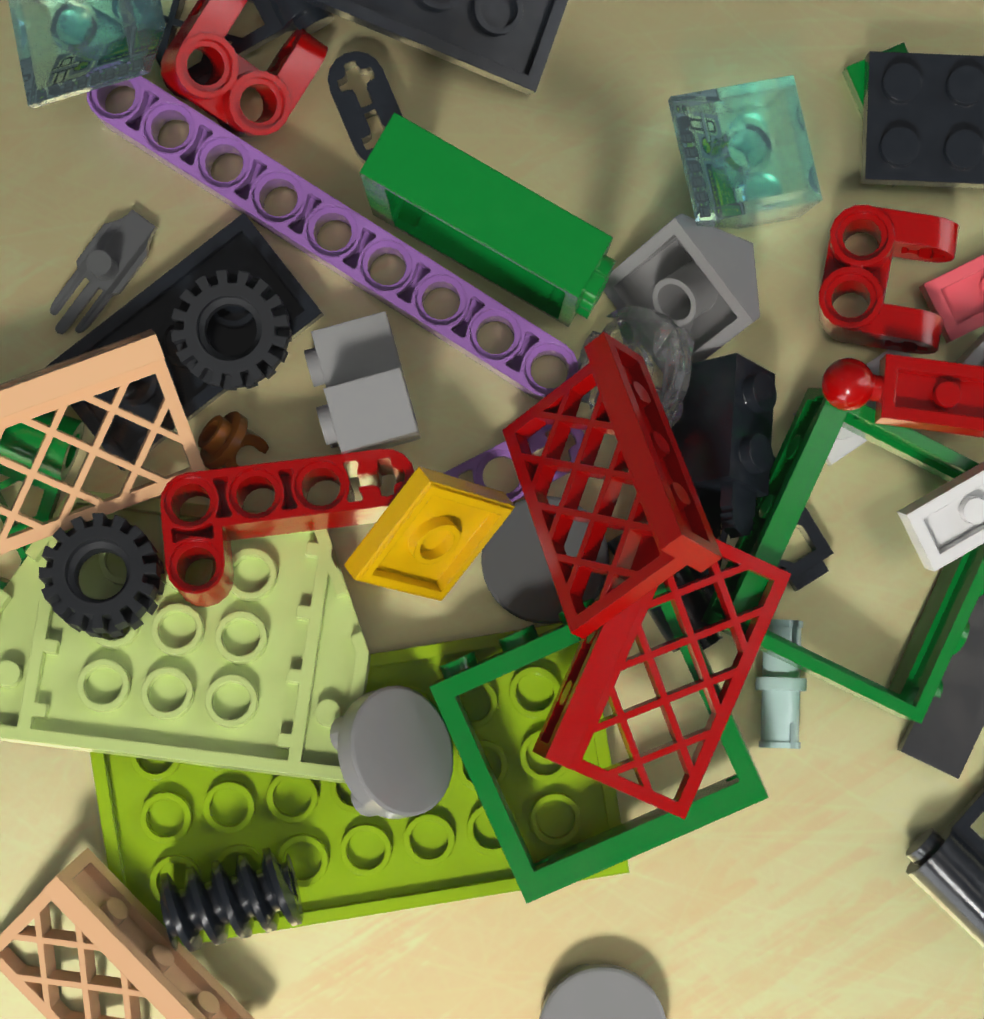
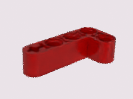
[160,449,414,607]

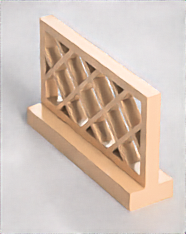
[0,329,206,555]
[0,848,254,1019]

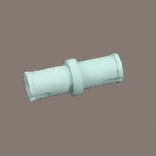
[755,619,807,749]

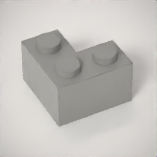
[304,311,421,454]

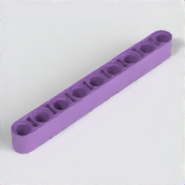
[86,66,578,401]

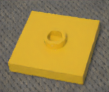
[344,466,515,601]

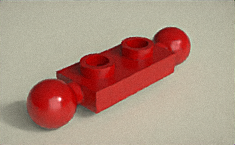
[822,354,984,438]

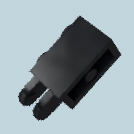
[671,353,777,539]

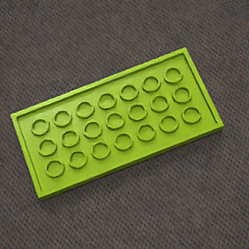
[90,623,630,946]

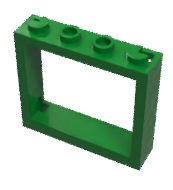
[359,112,616,327]
[701,388,984,724]
[429,582,769,904]

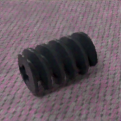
[160,847,304,952]

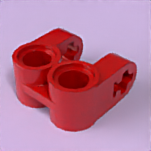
[161,0,328,137]
[819,205,960,354]

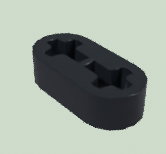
[328,51,403,164]

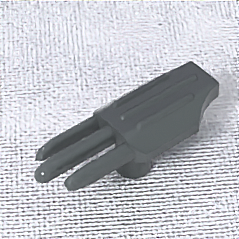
[50,209,158,334]

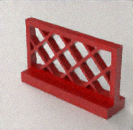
[502,332,722,639]
[532,521,791,820]

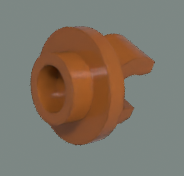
[198,411,269,470]

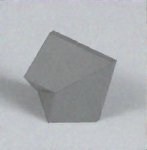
[604,213,760,383]

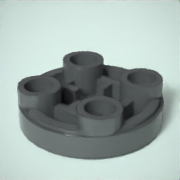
[481,496,609,624]

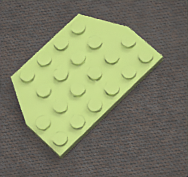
[0,491,371,783]

